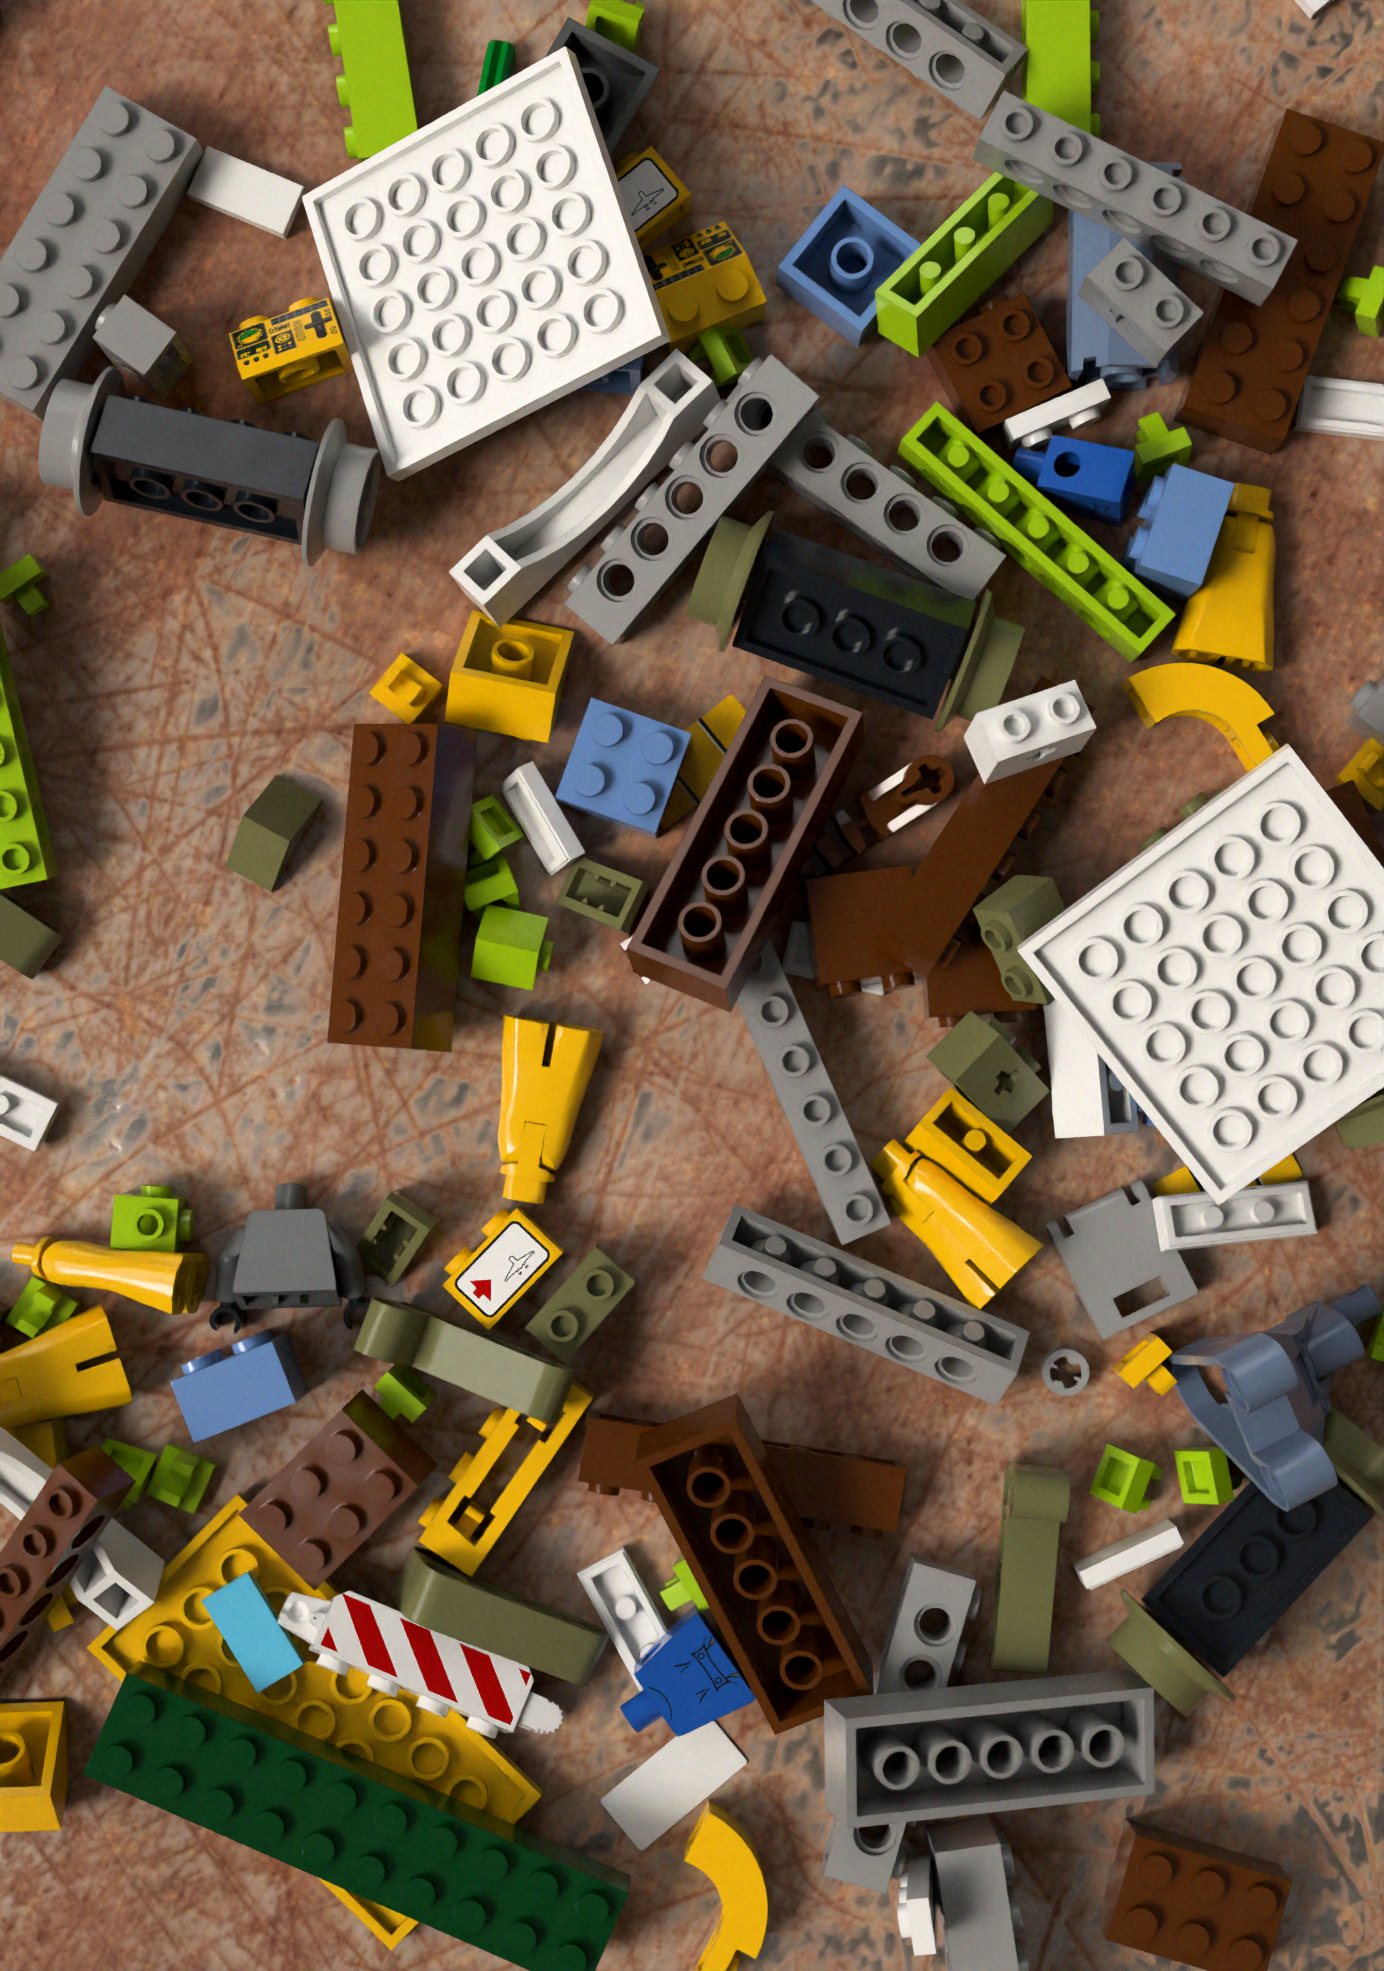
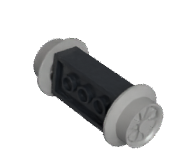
[38,367,381,567]

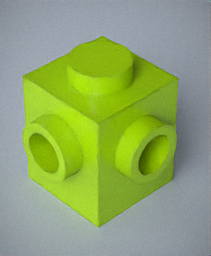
[470,904,555,991]
[110,1185,195,1253]

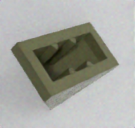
[225,775,324,893]
[555,857,651,938]
[356,1189,441,1287]

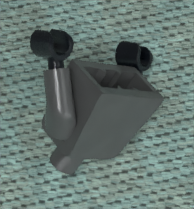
[209,1183,371,1333]

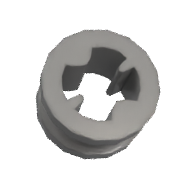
[1041,1347,1090,1396]

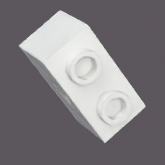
[963,680,1097,784]

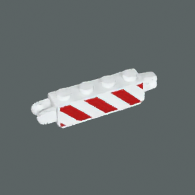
[277,1590,564,1739]

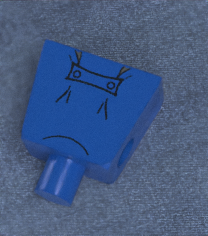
[1012,435,1136,528]
[620,1605,756,1737]

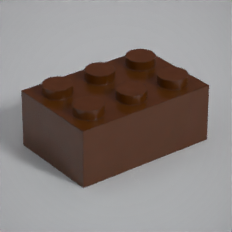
[238,1389,438,1591]
[1097,1819,1292,1971]

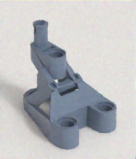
[1167,1284,1382,1512]

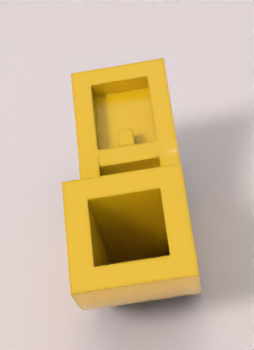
[1121,663,1280,773]
[684,1799,768,1971]

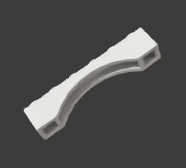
[449,348,721,628]
[0,1426,165,1631]

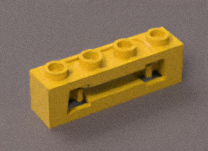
[418,1379,594,1577]

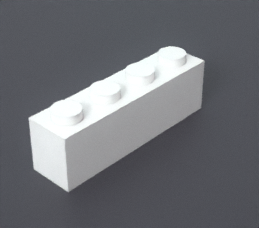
[1043,999,1139,1139]

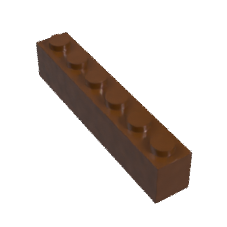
[871,675,1096,978]
[578,1411,907,1538]

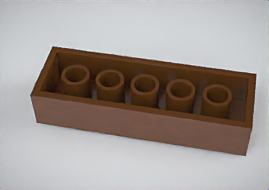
[1173,108,1384,455]
[627,675,865,1013]
[327,723,478,1052]
[635,1393,874,1735]

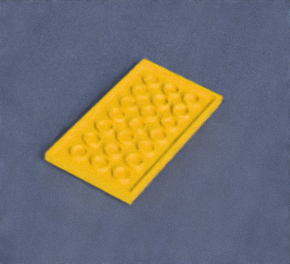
[87,1491,543,1950]

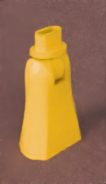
[1171,483,1276,673]
[498,1014,605,1204]
[869,1138,1045,1310]
[12,1236,209,1315]
[0,1304,133,1430]

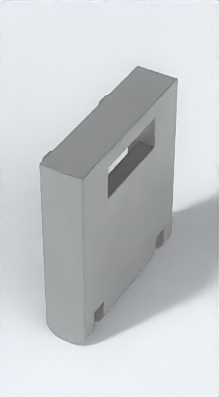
[1045,1179,1199,1340]

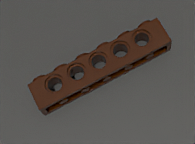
[0,1445,136,1685]

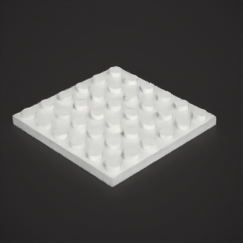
[302,46,671,482]
[1017,743,1384,1206]

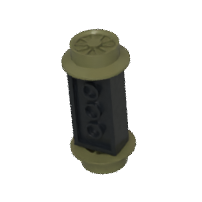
[686,510,1025,733]
[1106,1405,1384,1717]

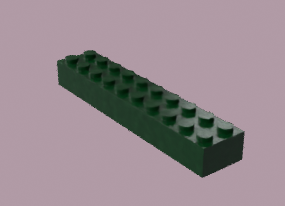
[83,1660,630,1971]

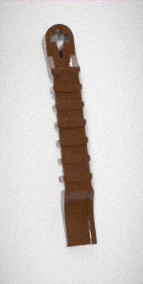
[619,755,954,986]

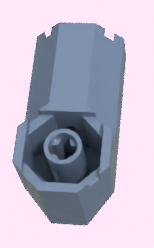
[1066,162,1186,391]

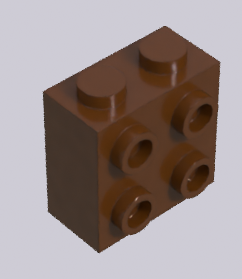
[926,293,1072,441]
[801,865,922,998]
[922,919,1036,1028]

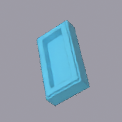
[202,1570,306,1693]

